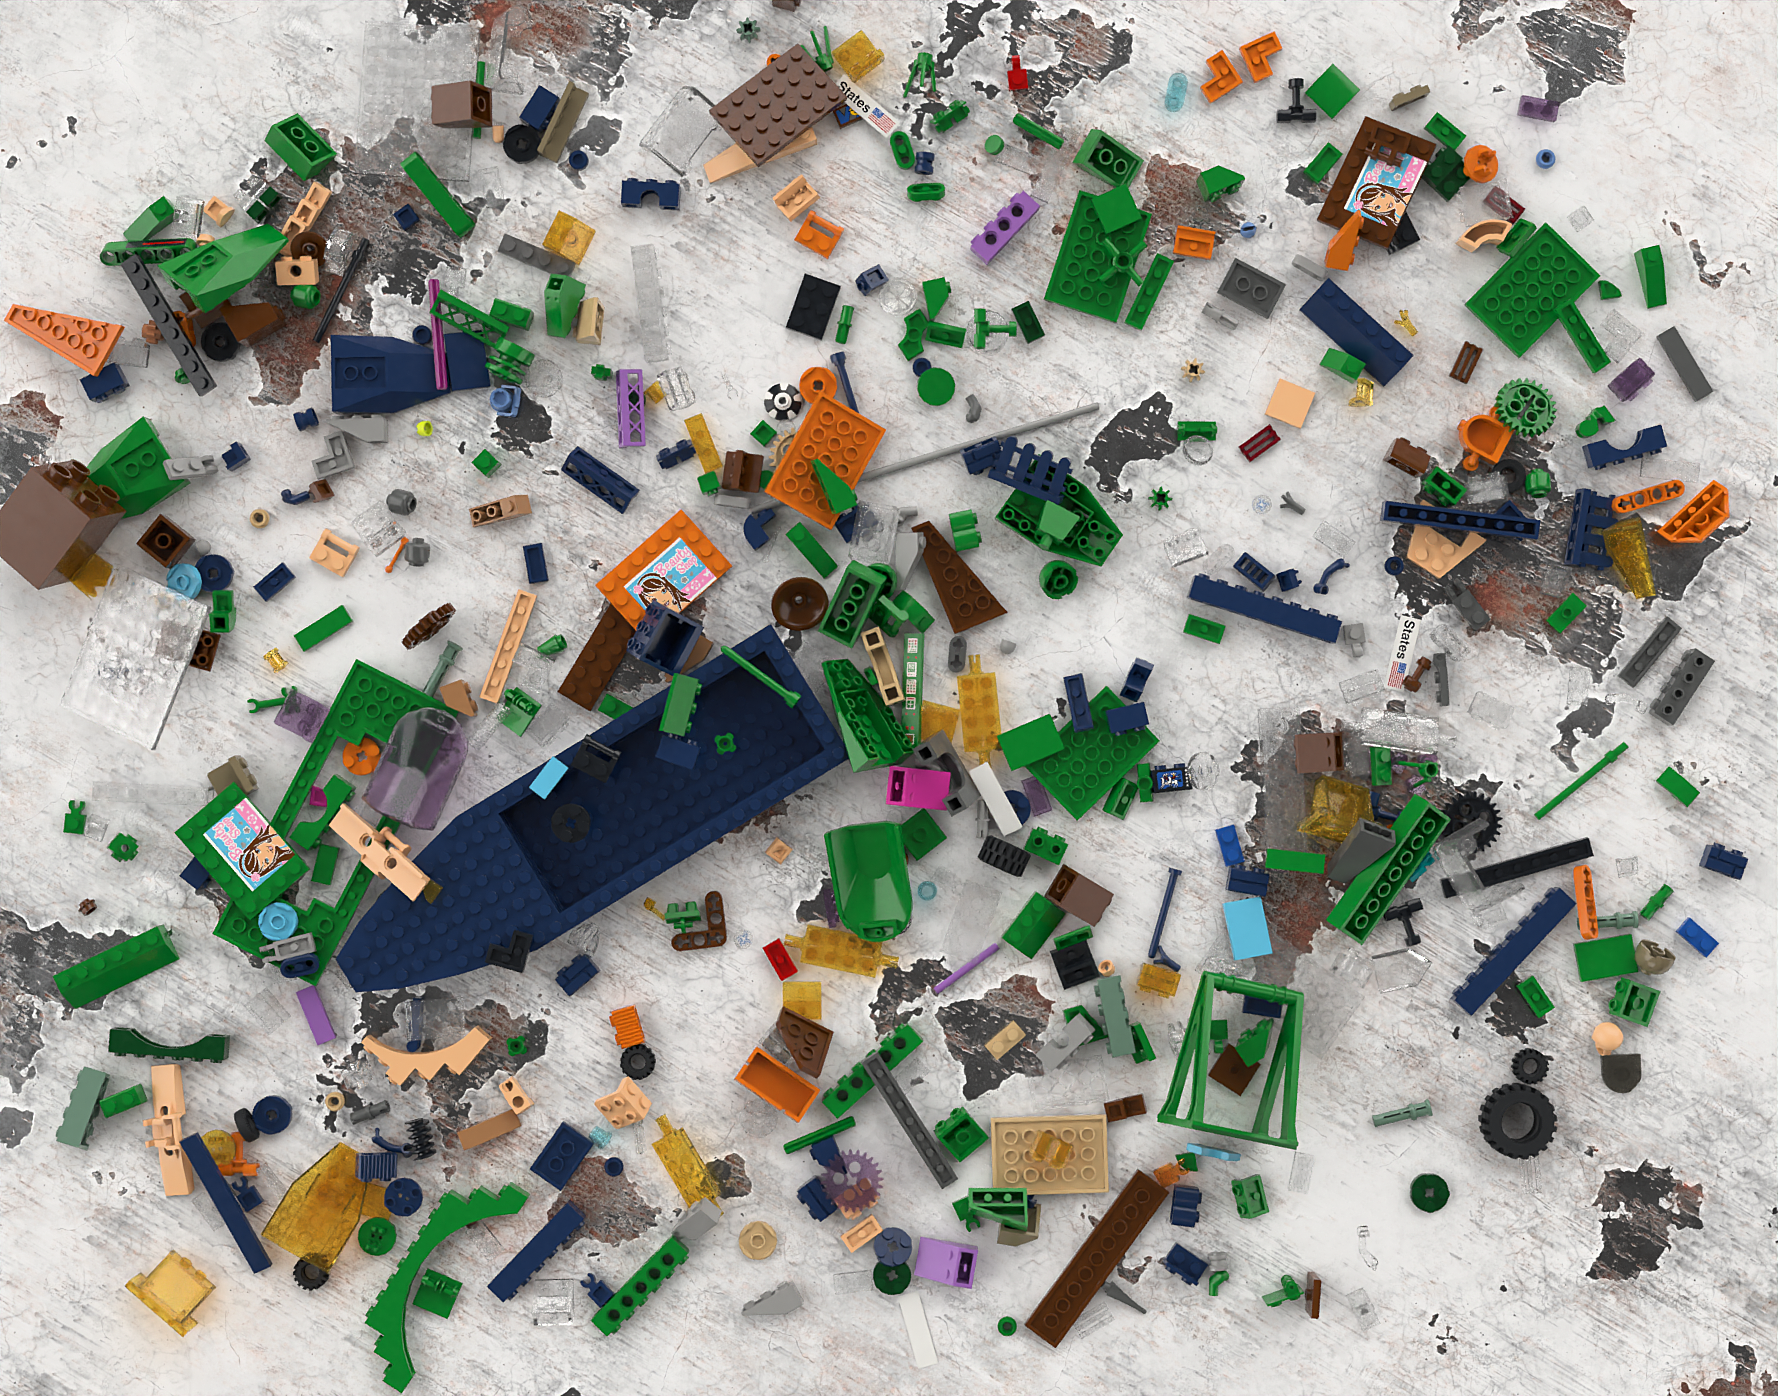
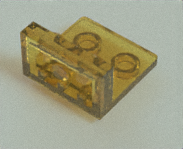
[832,30,884,83]

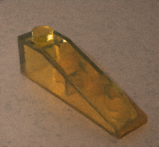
[1602,517,1656,599]

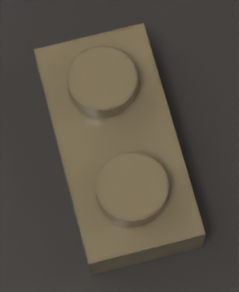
[1389,85,1430,111]

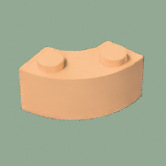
[1455,219,1512,253]

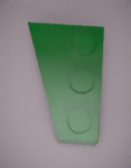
[968,1188,1028,1232]

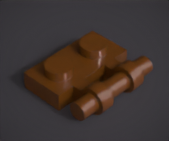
[1364,123,1413,167]

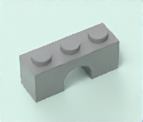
[1036,1013,1095,1072]

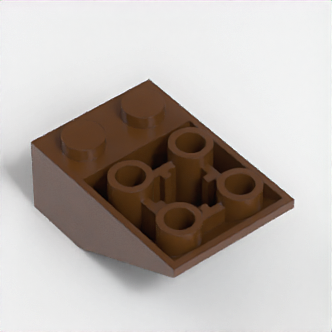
[154,619,221,672]
[1294,732,1344,774]

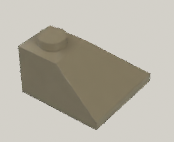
[997,1204,1041,1247]

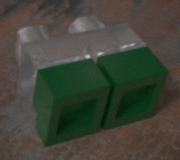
[234,175,283,224]

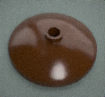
[771,577,829,631]

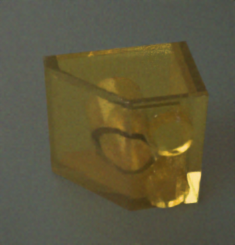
[542,210,596,265]

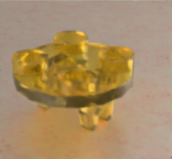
[201,1129,236,1168]

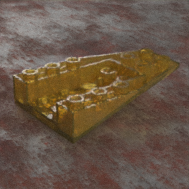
[260,1142,369,1275]

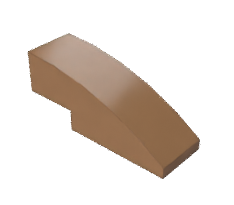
[457,1109,521,1151]

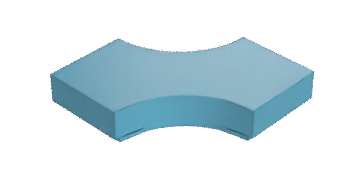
[1186,1143,1241,1161]

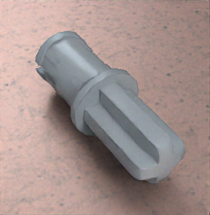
[1201,302,1239,330]
[975,800,990,838]

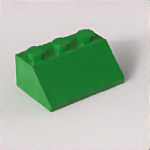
[264,113,337,181]
[659,673,702,736]
[1001,891,1066,960]

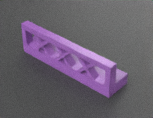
[615,369,646,448]

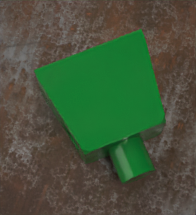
[1035,500,1080,550]

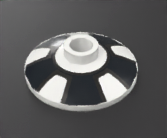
[764,383,802,421]

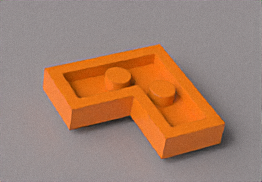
[1239,31,1282,83]
[1200,50,1243,104]

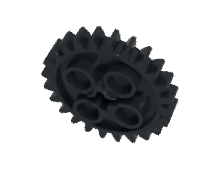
[1441,791,1503,853]

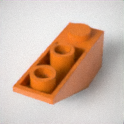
[1324,210,1364,271]

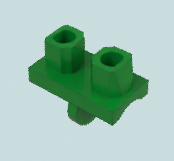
[664,901,701,934]

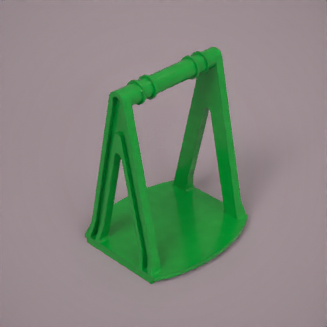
[1157,971,1304,1150]

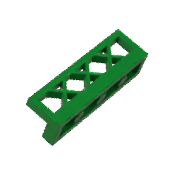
[429,290,510,348]

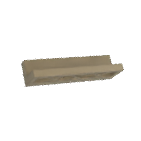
[537,81,589,163]

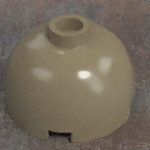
[1635,939,1676,976]

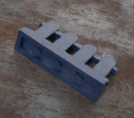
[987,436,1073,505]
[1564,488,1622,571]

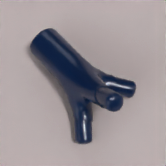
[1153,945,1181,972]

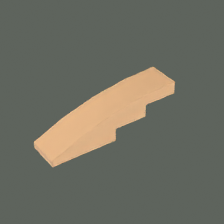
[279,182,332,256]

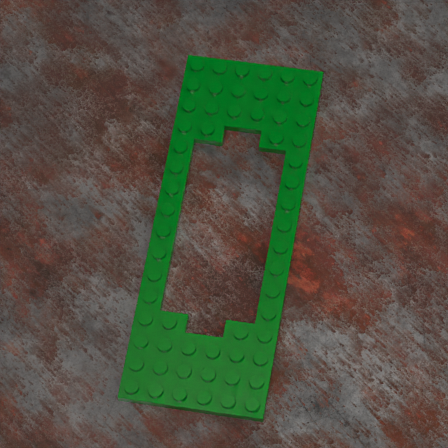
[212,659,459,986]

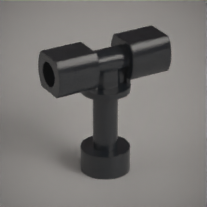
[1276,78,1316,123]
[1383,898,1423,947]

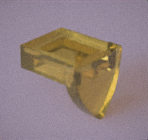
[1348,378,1374,407]

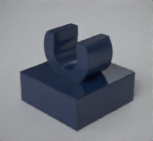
[1276,568,1302,592]

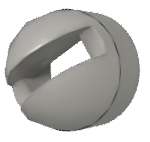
[195,540,211,556]
[1000,639,1016,654]

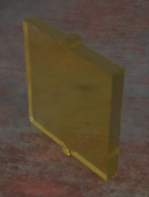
[356,1182,392,1220]

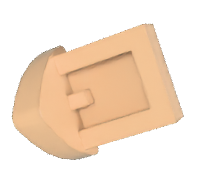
[202,196,235,227]

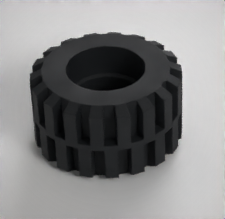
[978,835,1031,877]

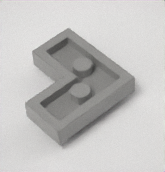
[312,431,355,480]

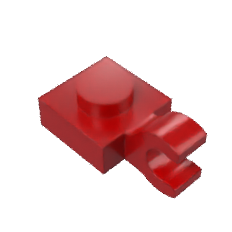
[1007,55,1028,91]

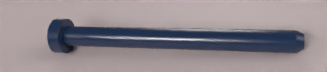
[1148,867,1182,958]

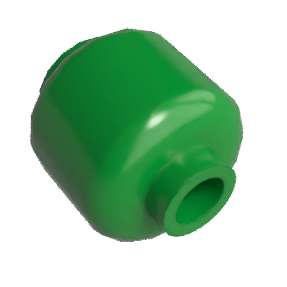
[290,285,321,309]
[1525,469,1551,499]

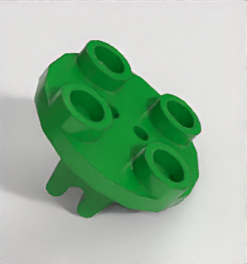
[358,1217,397,1256]

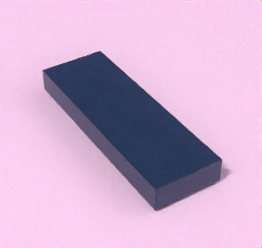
[1063,673,1094,733]

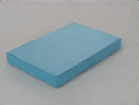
[1222,896,1273,961]

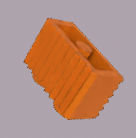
[609,1004,646,1049]

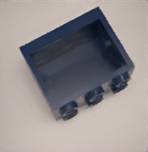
[626,600,704,676]

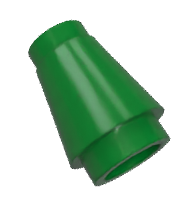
[537,634,568,657]

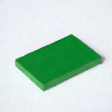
[997,713,1065,771]
[1573,934,1638,982]

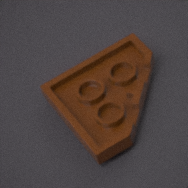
[775,1006,834,1079]

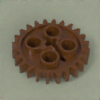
[401,603,456,650]

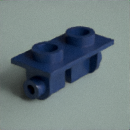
[656,439,697,470]

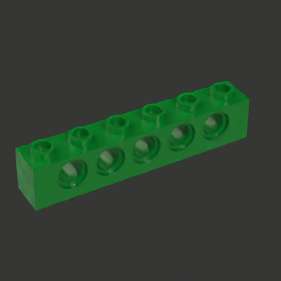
[822,1022,923,1119]
[591,1235,689,1336]

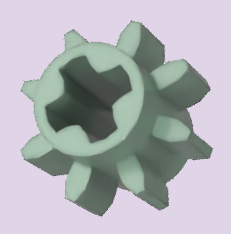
[736,17,761,43]

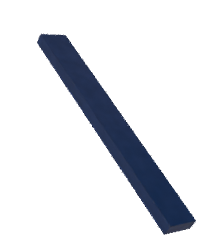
[179,1132,273,1274]

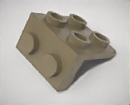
[207,755,259,795]

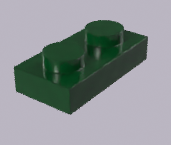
[1011,301,1045,344]

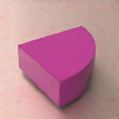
[309,786,327,807]

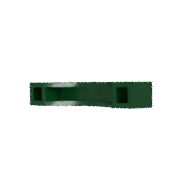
[108,1027,230,1063]

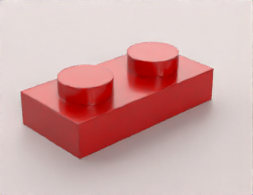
[763,938,798,981]

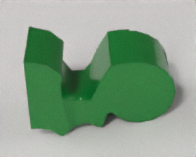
[1575,406,1616,438]

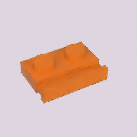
[1173,225,1216,260]

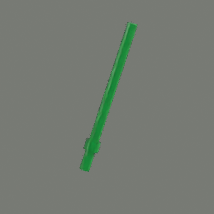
[1534,742,1629,820]

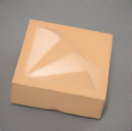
[765,837,793,864]

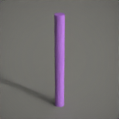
[934,943,1000,994]

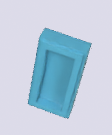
[529,756,569,799]

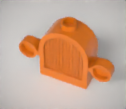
[1457,406,1514,472]

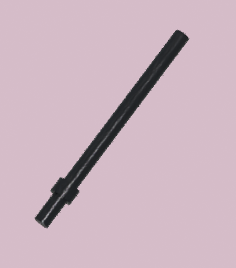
[313,237,370,343]

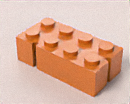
[734,1046,820,1123]

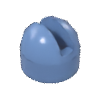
[1240,222,1256,238]

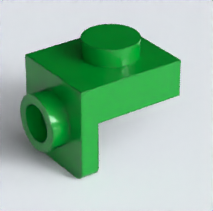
[697,471,722,497]

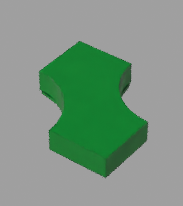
[898,308,929,361]

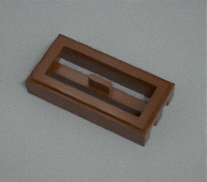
[1449,341,1483,384]

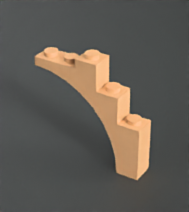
[361,1025,492,1085]

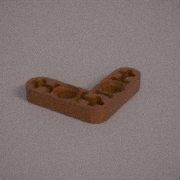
[671,891,727,951]

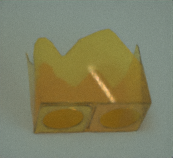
[69,553,119,599]

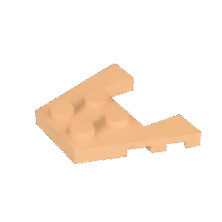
[1406,499,1486,579]

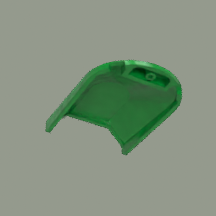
[824,821,913,942]

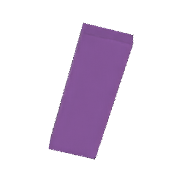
[296,985,336,1045]

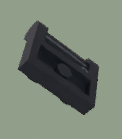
[1387,212,1420,255]
[571,734,622,783]

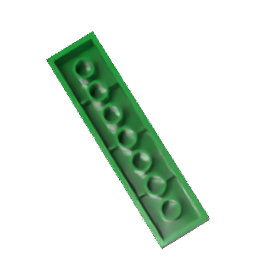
[1326,794,1451,945]

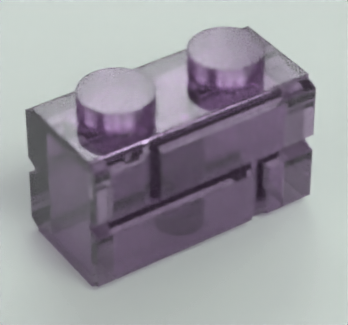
[1607,358,1655,402]

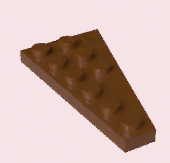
[911,521,1008,634]

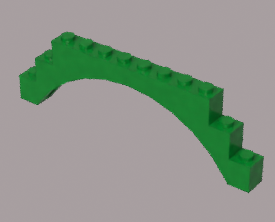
[365,1182,530,1393]

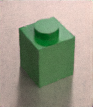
[471,449,502,478]

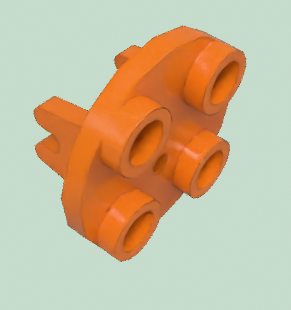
[1463,145,1498,183]

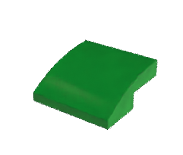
[1305,64,1360,119]

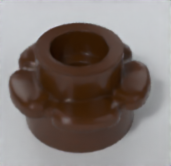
[78,898,97,916]

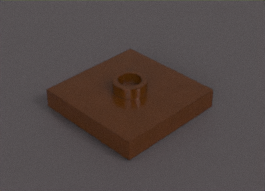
[1207,1043,1261,1097]
[1305,1272,1321,1319]

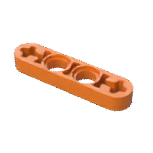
[1611,480,1685,513]
[1573,865,1598,940]

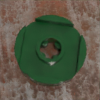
[1410,1173,1450,1213]
[873,1261,911,1295]

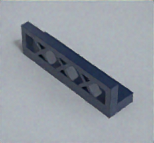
[561,446,640,514]

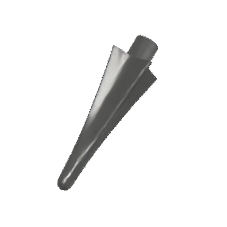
[1101,1281,1147,1314]

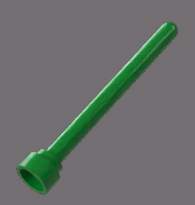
[721,645,801,708]

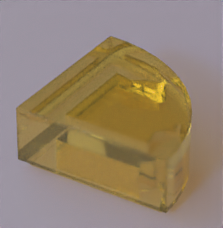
[423,879,443,904]

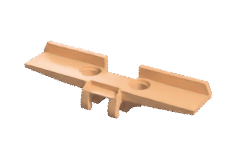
[329,804,430,901]
[143,1064,194,1196]

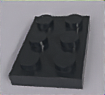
[786,273,841,341]

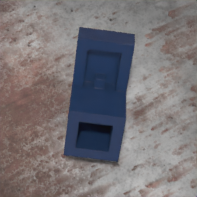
[743,508,776,551]
[1120,657,1154,702]

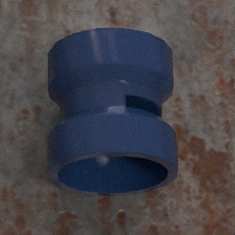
[914,152,935,175]
[293,407,319,432]

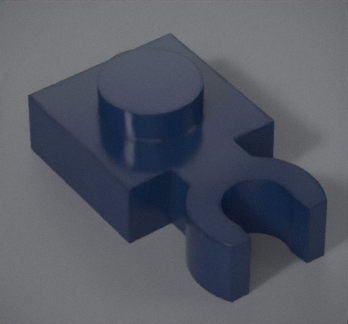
[231,1176,264,1213]
[580,1273,615,1308]

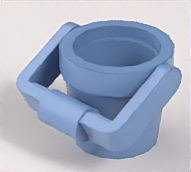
[490,385,521,417]

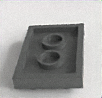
[1217,258,1286,319]

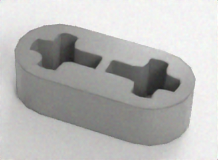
[1292,254,1328,281]
[714,494,751,509]

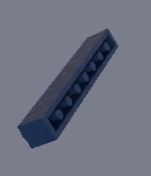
[1380,501,1541,540]
[1187,573,1342,644]
[1450,887,1577,1016]

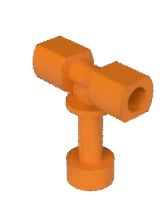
[218,1132,260,1176]

